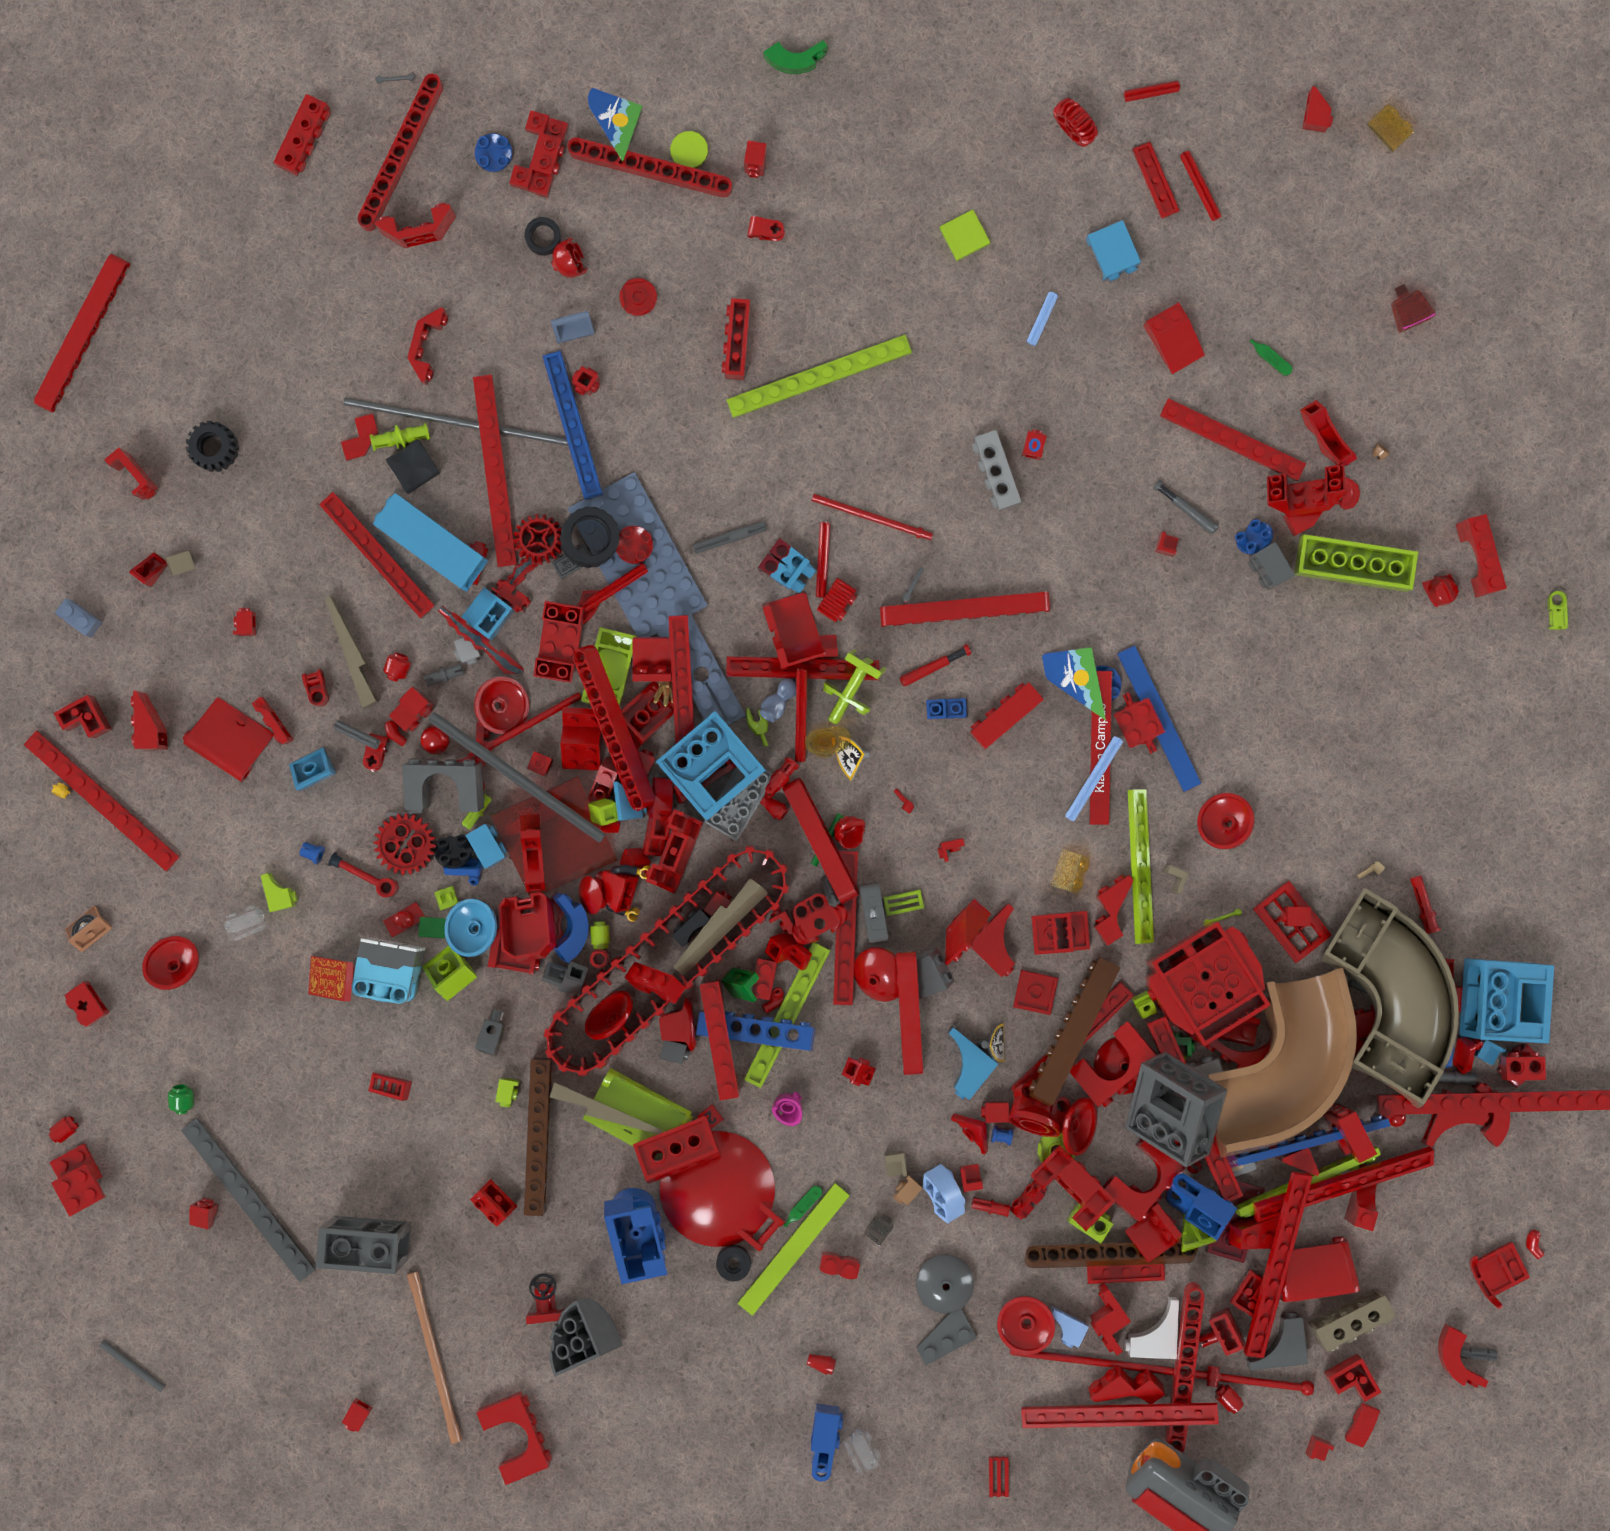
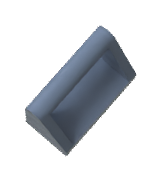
[551,310,595,344]

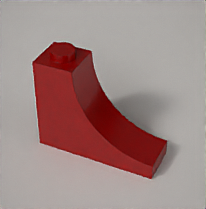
[971,903,1015,977]
[1421,1089,1490,1147]
[1344,1164,1379,1231]

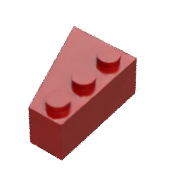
[1229,1215,1280,1249]

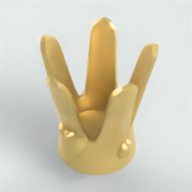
[654,680,673,707]

